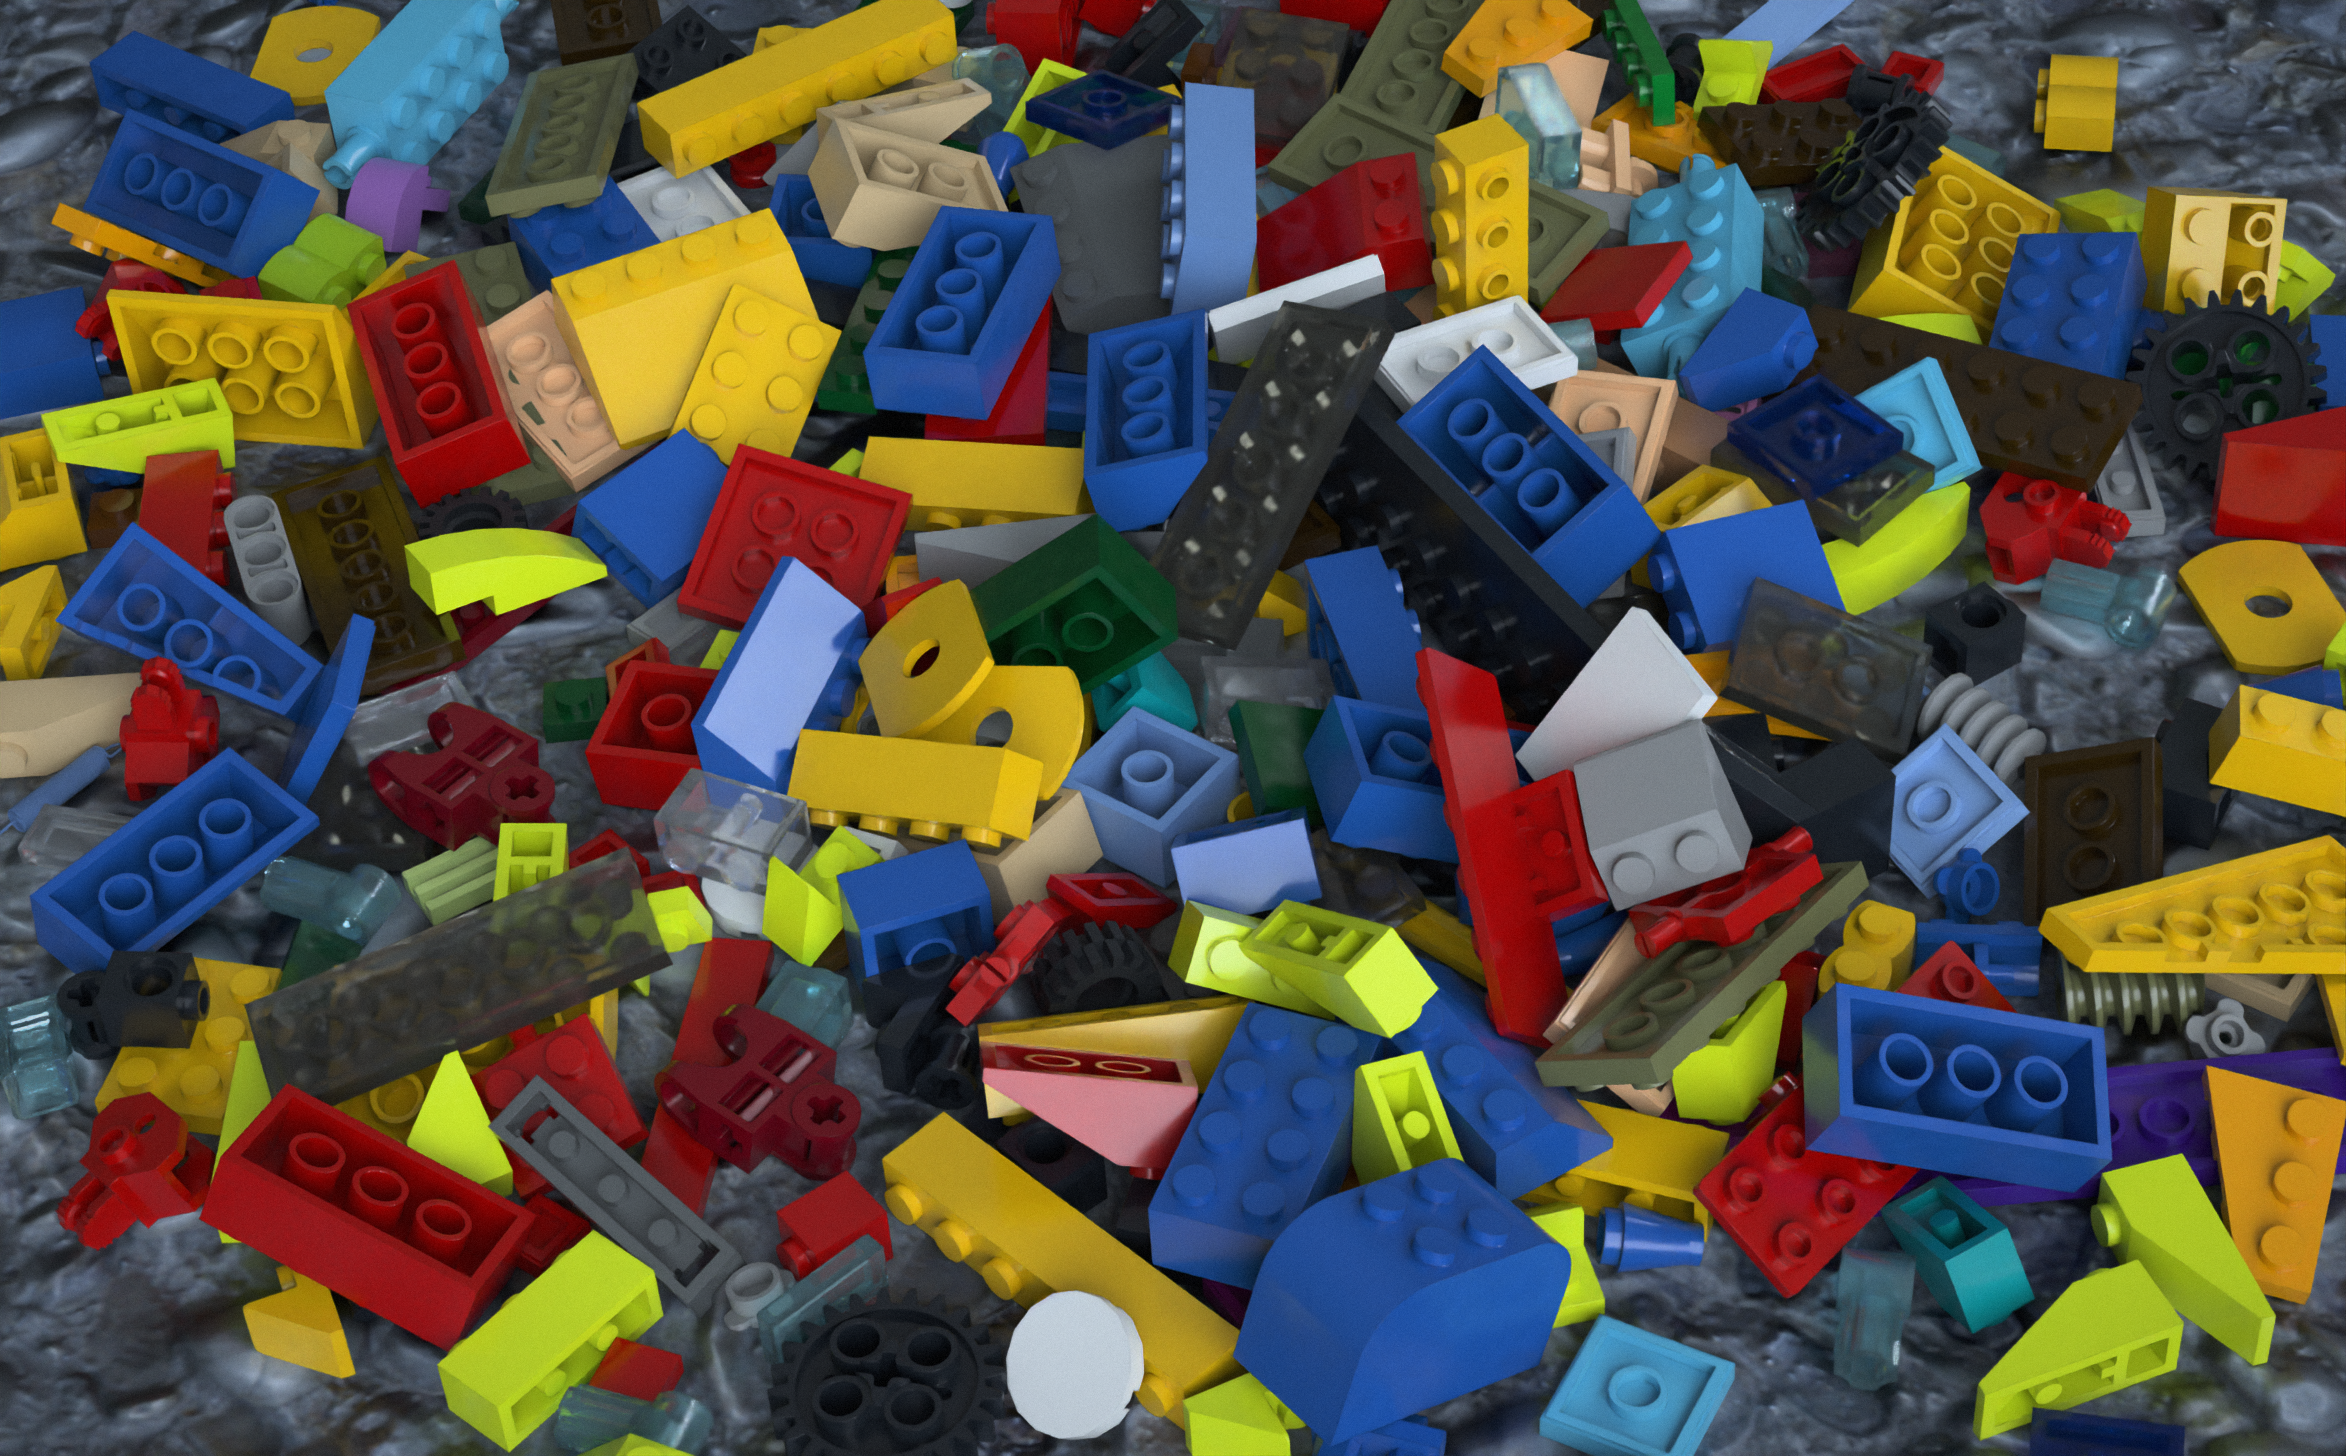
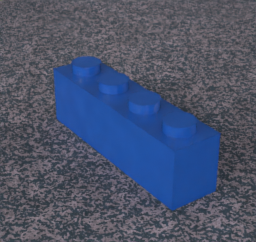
[89,31,296,144]

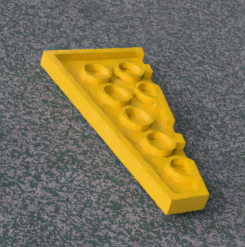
[2038,835,2346,974]

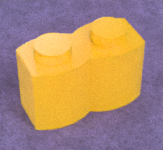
[2034,54,2119,152]
[1817,899,1916,1002]

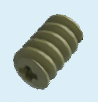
[2054,950,2205,1035]

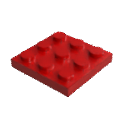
[677,443,913,631]

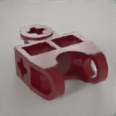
[368,702,556,852]
[654,1004,861,1181]

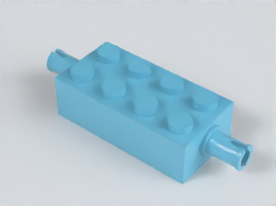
[322,0,519,190]
[1620,153,1764,399]

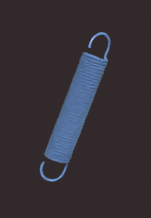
[0,743,122,835]

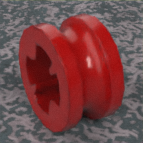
[728,140,777,189]

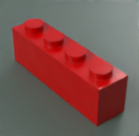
[138,449,238,587]

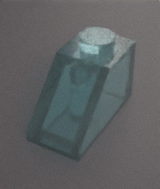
[1495,62,1582,190]

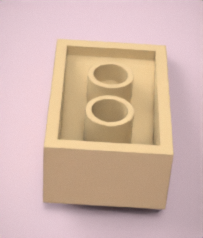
[807,118,1009,251]
[878,787,1103,925]

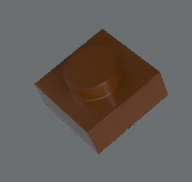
[1181,42,1223,98]
[87,488,143,549]

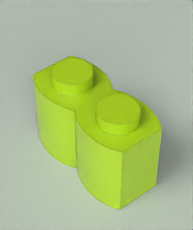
[258,212,386,311]

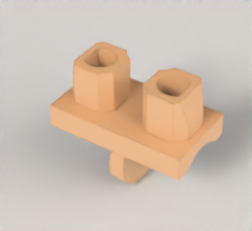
[1567,119,1659,198]

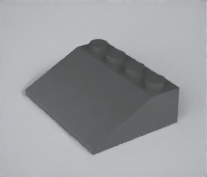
[1009,134,1175,335]

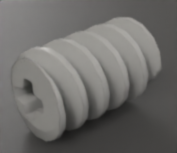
[1909,672,2047,802]

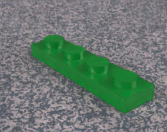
[1601,0,1675,127]

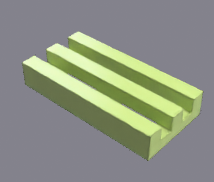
[401,836,498,926]

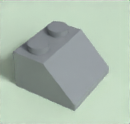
[1573,718,1753,911]

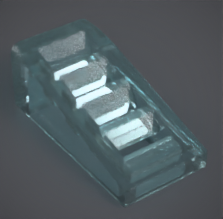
[0,993,80,1120]

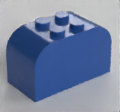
[1395,344,1662,609]
[1233,1158,1571,1447]

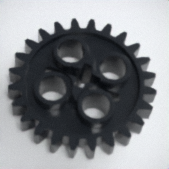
[1794,90,1953,253]
[2126,289,2328,487]
[767,1288,1008,1456]

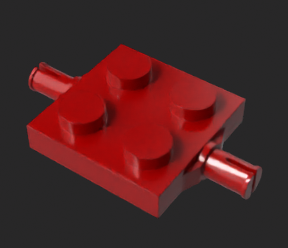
[1628,826,1824,959]
[945,896,1073,1027]
[470,1002,650,1202]

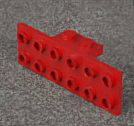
[1415,647,1609,1050]
[1692,941,2017,1298]

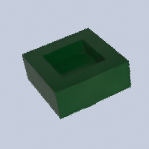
[543,677,609,744]

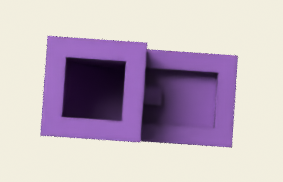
[344,157,451,253]

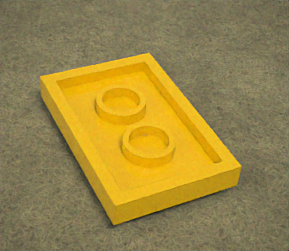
[666,282,842,469]
[94,957,300,1136]

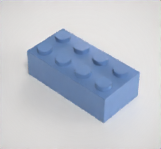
[1159,82,1257,327]

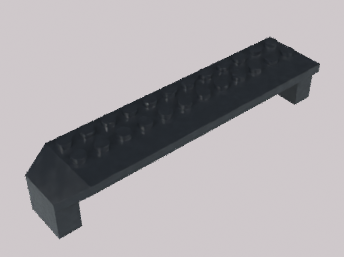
[1275,291,1896,880]

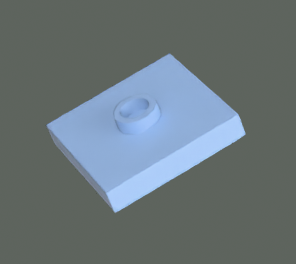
[1889,723,2030,900]

